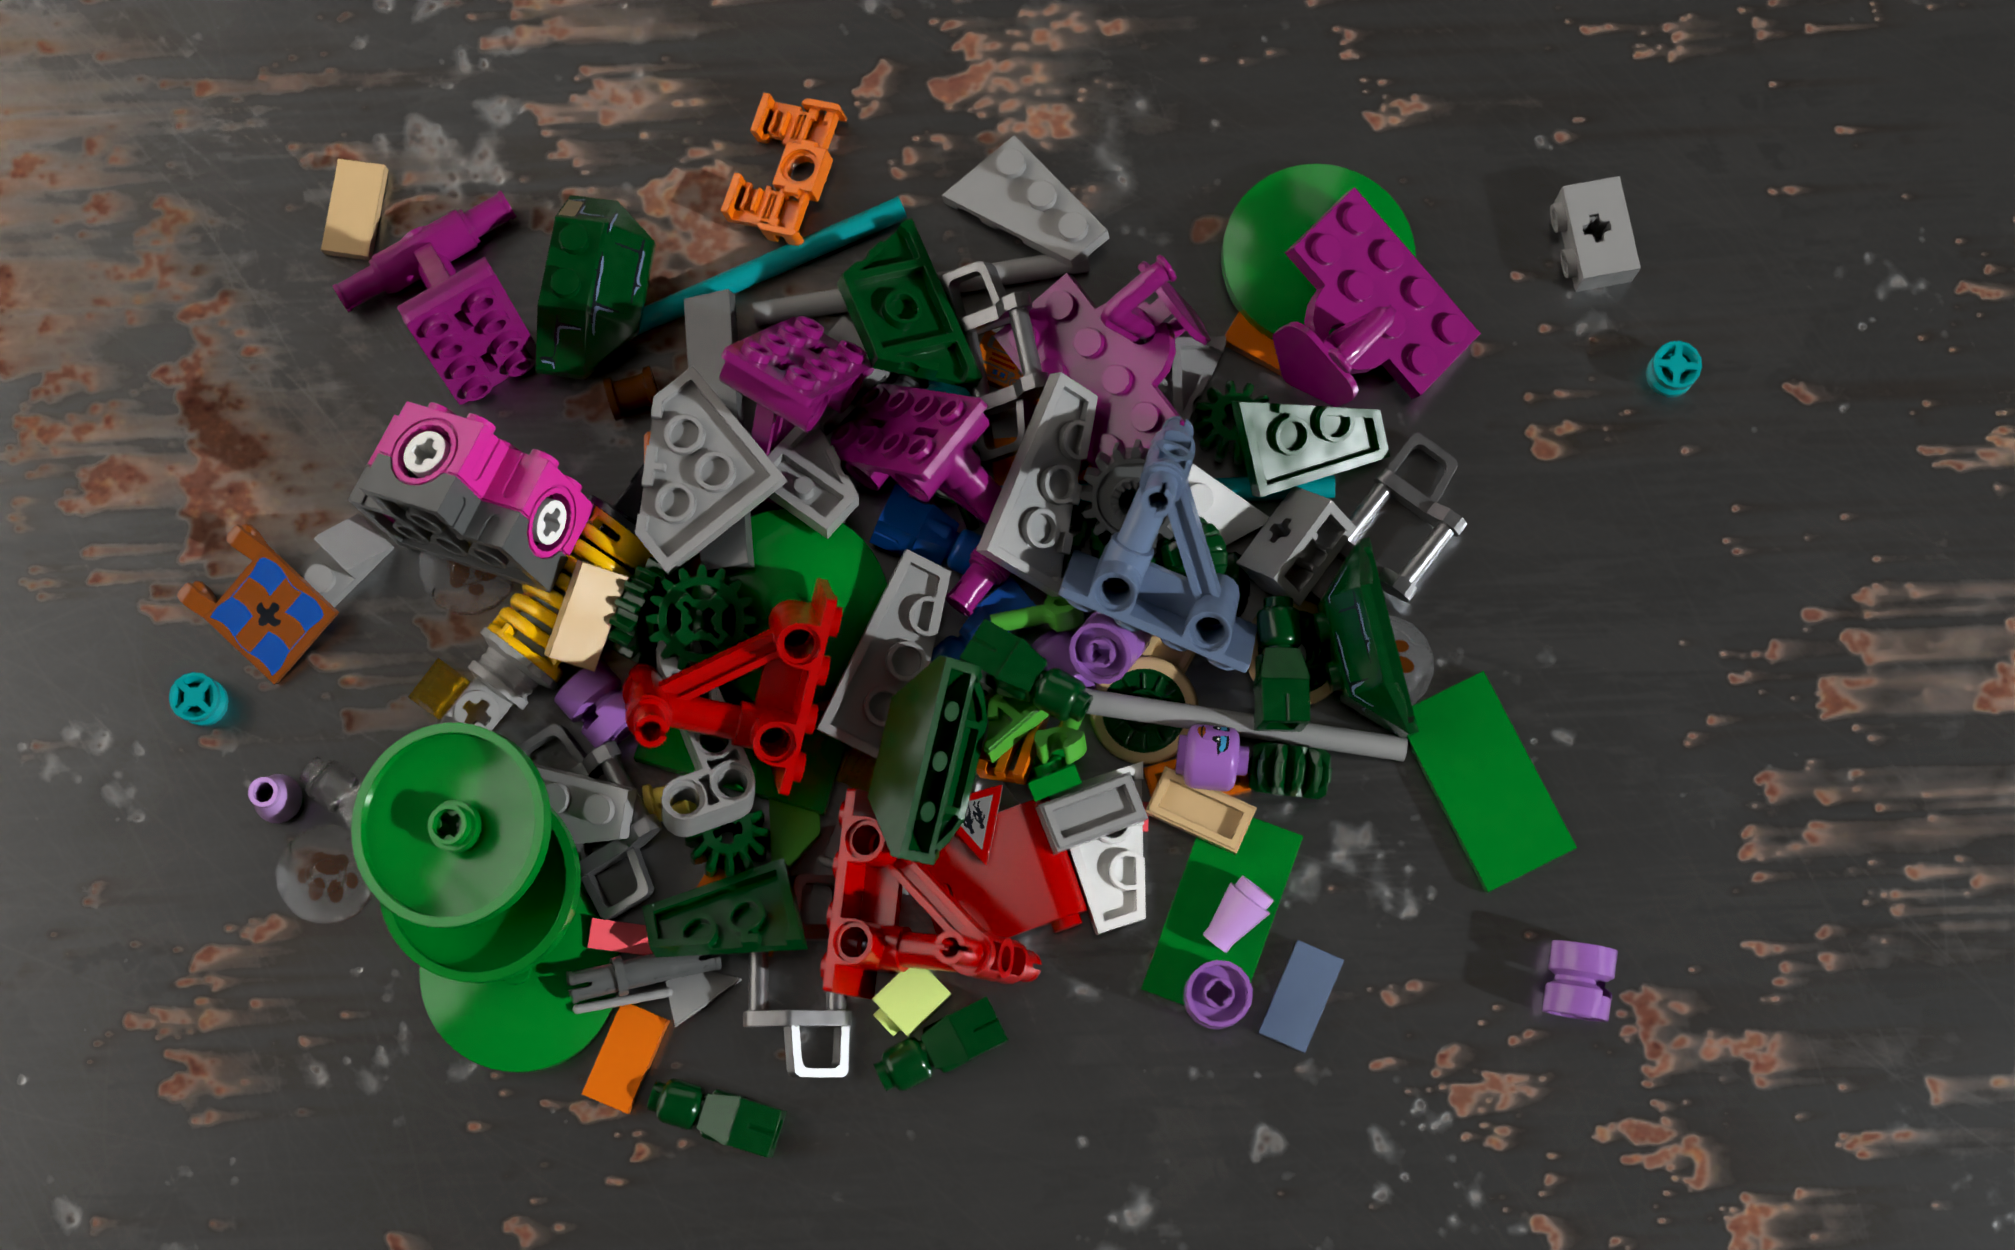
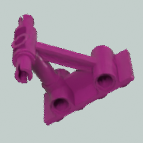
[332,190,536,405]
[719,316,875,524]
[830,383,1089,617]

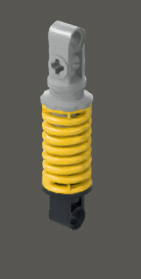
[435,464,654,730]

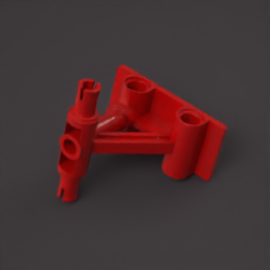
[622,578,843,796]
[820,788,1042,1000]

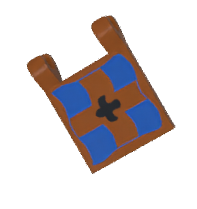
[177,524,339,685]

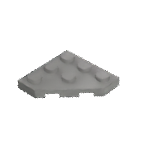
[635,366,787,576]

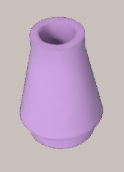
[248,774,302,823]
[1203,875,1274,953]

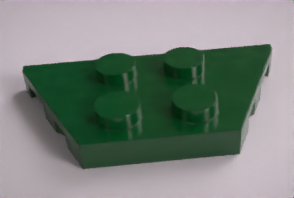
[837,218,983,388]

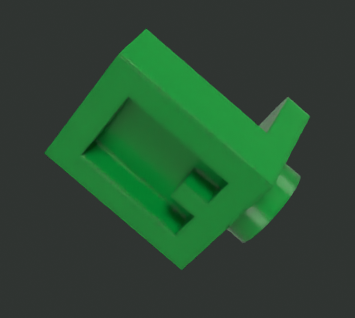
[1016,745,1082,802]

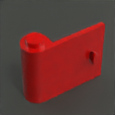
[921,797,1088,938]

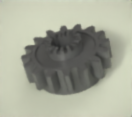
[1080,439,1174,548]

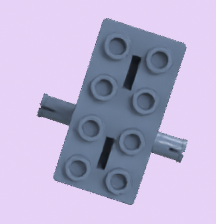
[1058,416,1257,673]

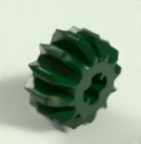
[1193,380,1269,465]
[1247,742,1332,799]
[685,793,770,878]

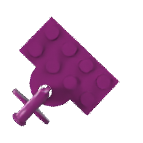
[1273,187,1481,407]
[994,255,1211,469]

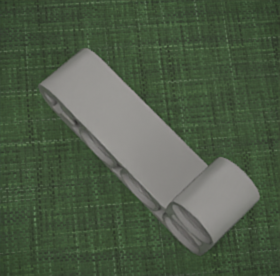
[656,630,756,837]

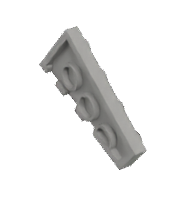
[976,372,1098,597]
[815,549,951,760]

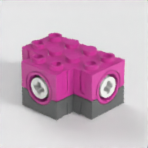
[348,401,595,593]

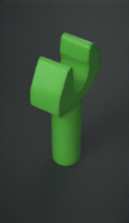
[990,595,1085,632]
[1034,717,1087,764]

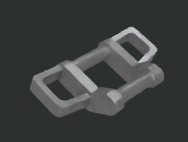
[940,261,1049,462]
[1309,432,1467,602]
[517,724,662,920]
[743,874,852,1078]

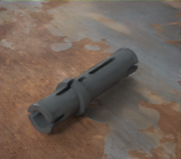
[566,953,722,1004]

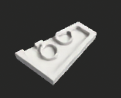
[1049,761,1146,936]

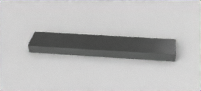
[684,289,754,577]

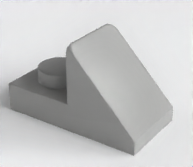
[296,513,394,608]

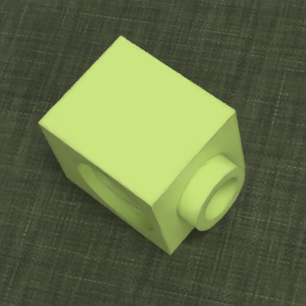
[872,968,952,1037]

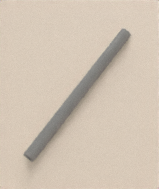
[753,254,1090,326]
[1085,688,1408,762]

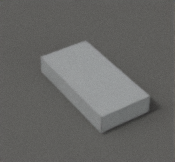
[1035,772,1148,855]

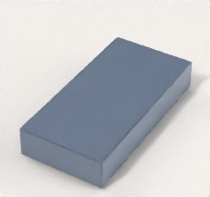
[1258,940,1344,1053]

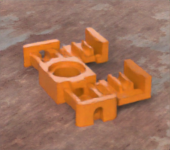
[720,93,847,246]

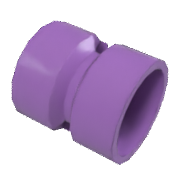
[1069,611,1152,684]
[554,659,632,749]
[1542,940,1618,1022]
[1183,960,1253,1030]

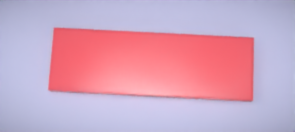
[587,918,653,956]

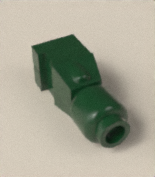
[1253,596,1310,732]
[959,619,1093,722]
[873,996,1009,1091]
[647,1078,787,1158]

